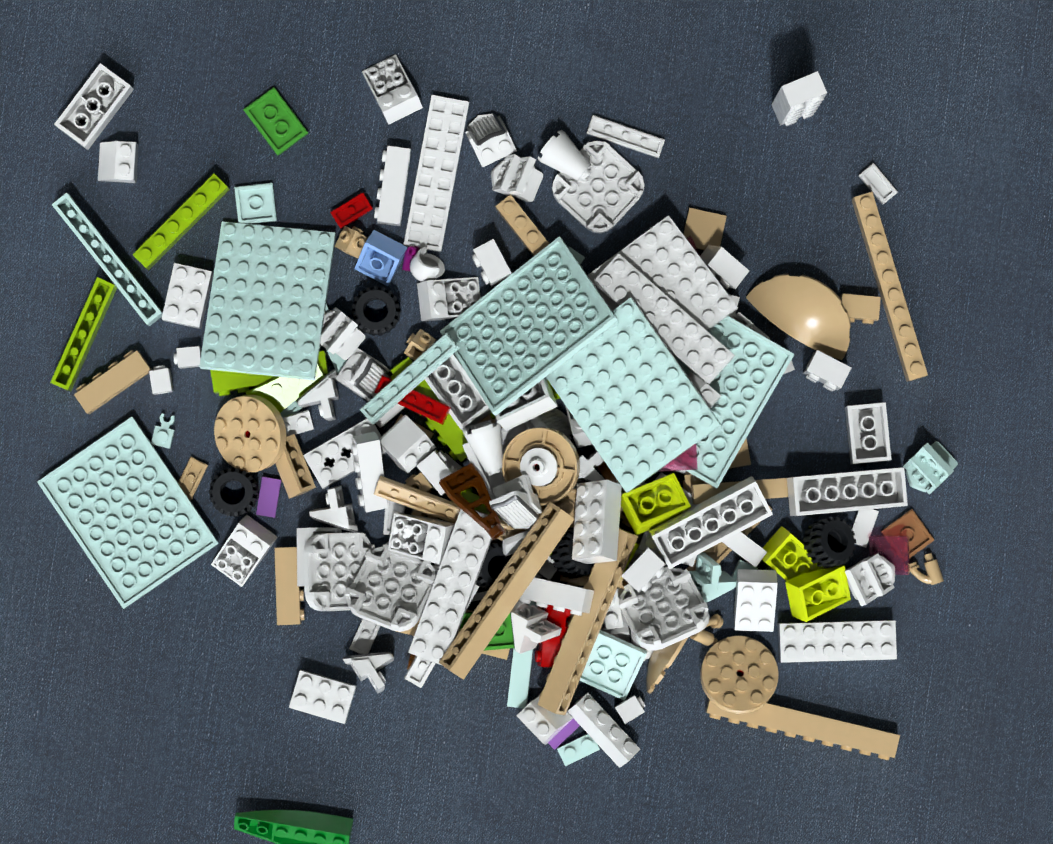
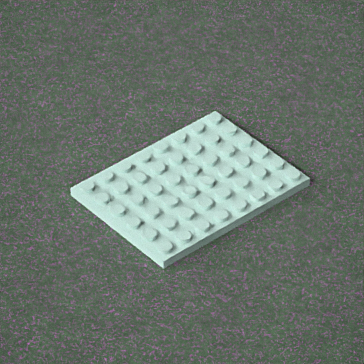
[199,221,336,380]
[440,236,618,416]
[546,297,721,493]
[671,316,794,489]
[37,417,219,609]

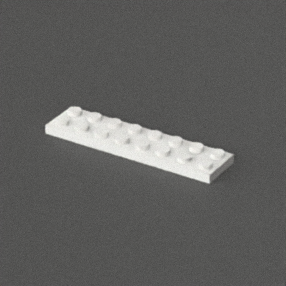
[404,95,469,252]
[593,253,735,385]
[408,509,495,666]

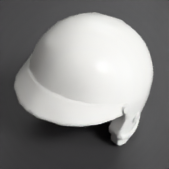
[410,247,445,282]

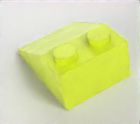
[621,473,691,535]
[762,526,825,581]
[785,565,851,622]

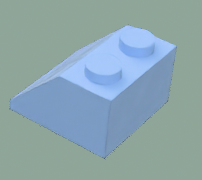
[354,230,408,286]

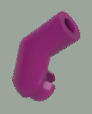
[402,245,419,272]

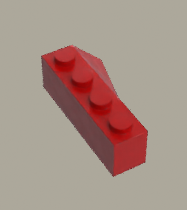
[535,605,571,668]

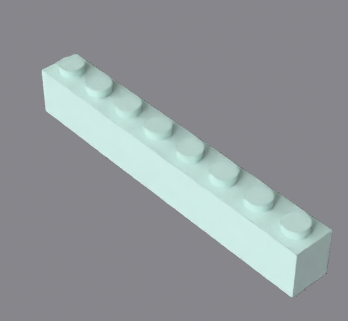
[52,193,163,326]

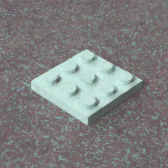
[579,630,647,701]

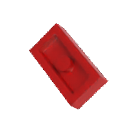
[330,193,373,229]

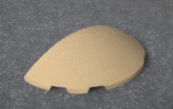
[746,274,851,360]
[646,638,688,694]

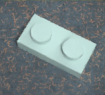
[557,734,600,766]

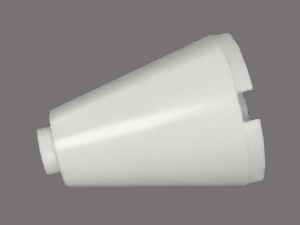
[538,130,592,181]
[463,419,503,475]

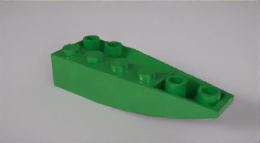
[234,810,353,844]

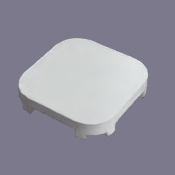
[552,141,644,234]
[303,533,375,611]
[346,544,436,632]
[618,567,710,651]

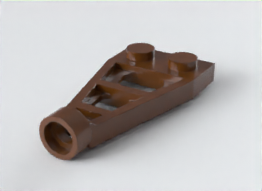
[439,463,505,540]

